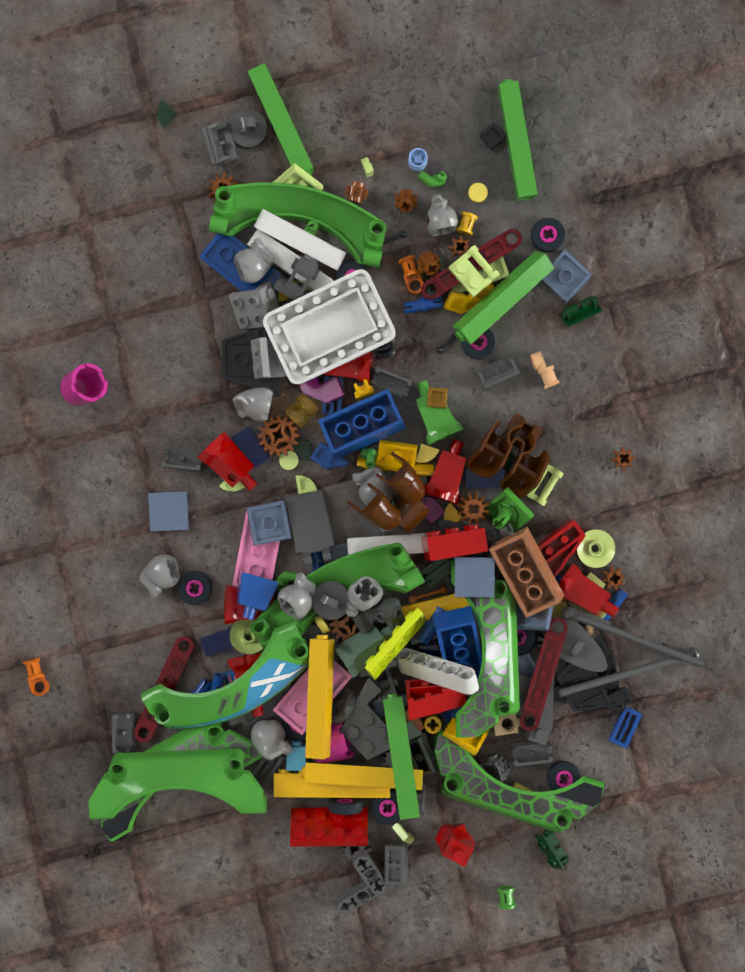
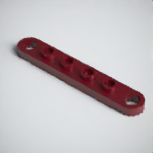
[421,229,522,301]
[520,618,568,731]
[134,636,194,742]

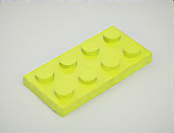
[365,608,426,680]

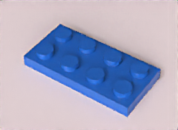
[199,234,283,291]

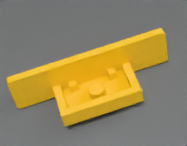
[357,440,434,477]

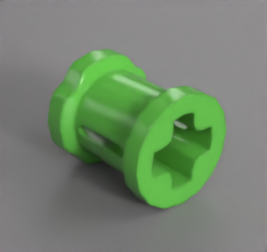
[497,885,516,910]

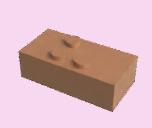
[489,527,564,618]

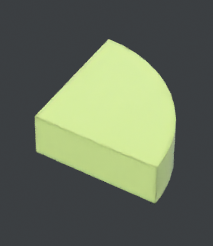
[360,157,374,177]
[295,475,318,494]
[219,481,245,491]
[392,823,415,844]

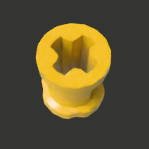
[456,211,478,236]
[423,714,441,734]

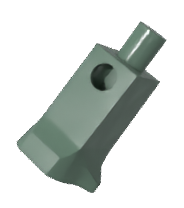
[334,625,393,678]

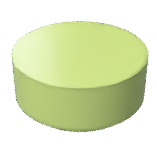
[279,451,299,470]

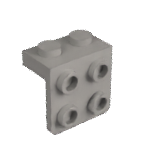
[229,281,279,329]
[251,337,287,379]

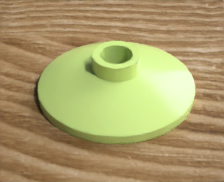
[577,529,615,568]
[230,620,263,654]

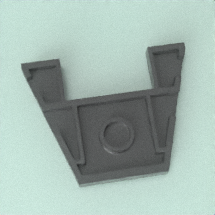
[340,677,422,760]

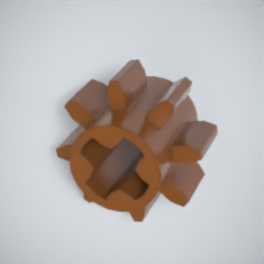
[344,181,368,205]
[395,189,418,213]
[448,236,471,259]
[416,251,442,276]
[610,447,636,471]
[601,566,626,590]

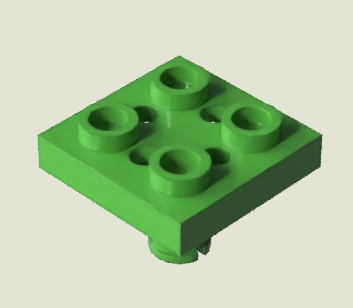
[484,487,534,533]

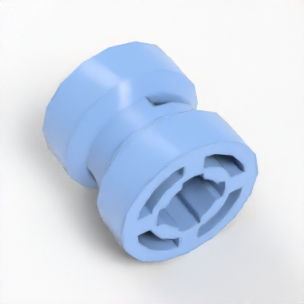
[408,148,428,172]

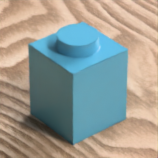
[286,741,307,771]

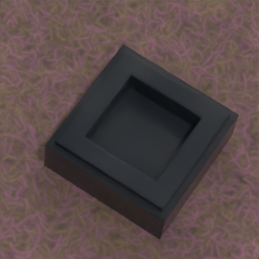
[479,123,506,151]

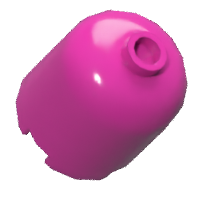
[60,363,108,406]
[314,721,354,764]

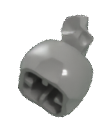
[426,195,458,237]
[234,238,275,283]
[233,387,273,422]
[352,466,393,505]
[140,555,180,598]
[278,572,316,619]
[345,576,383,617]
[251,720,292,760]

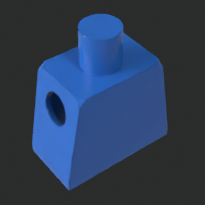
[237,572,278,620]

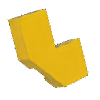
[443,283,495,314]

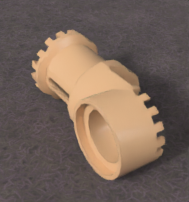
[530,351,560,389]

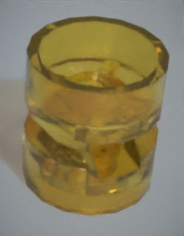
[284,393,320,429]

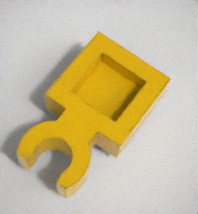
[354,379,375,402]

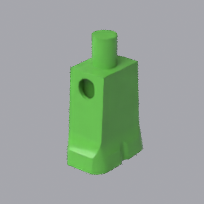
[416,380,464,446]

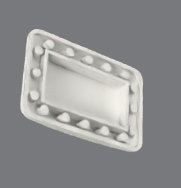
[263,269,396,385]

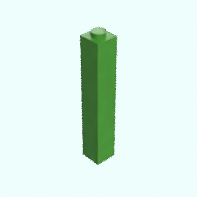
[248,63,314,176]
[497,79,538,202]
[452,251,554,344]
[383,694,420,820]

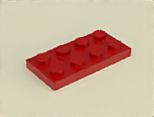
[290,807,368,847]

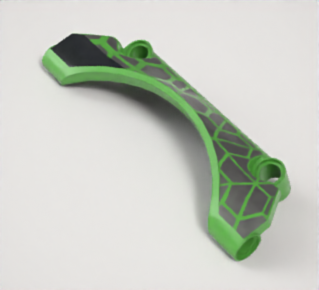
[451,560,520,738]
[101,723,263,842]
[434,729,604,833]

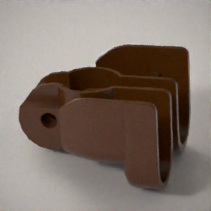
[467,413,550,498]
[347,452,430,535]

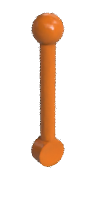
[409,587,447,603]

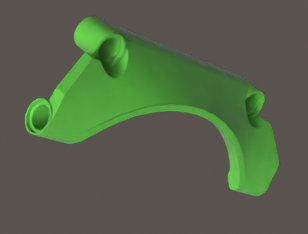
[88,748,267,820]

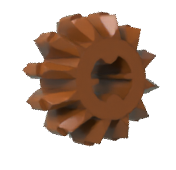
[207,173,238,204]
[457,492,490,525]

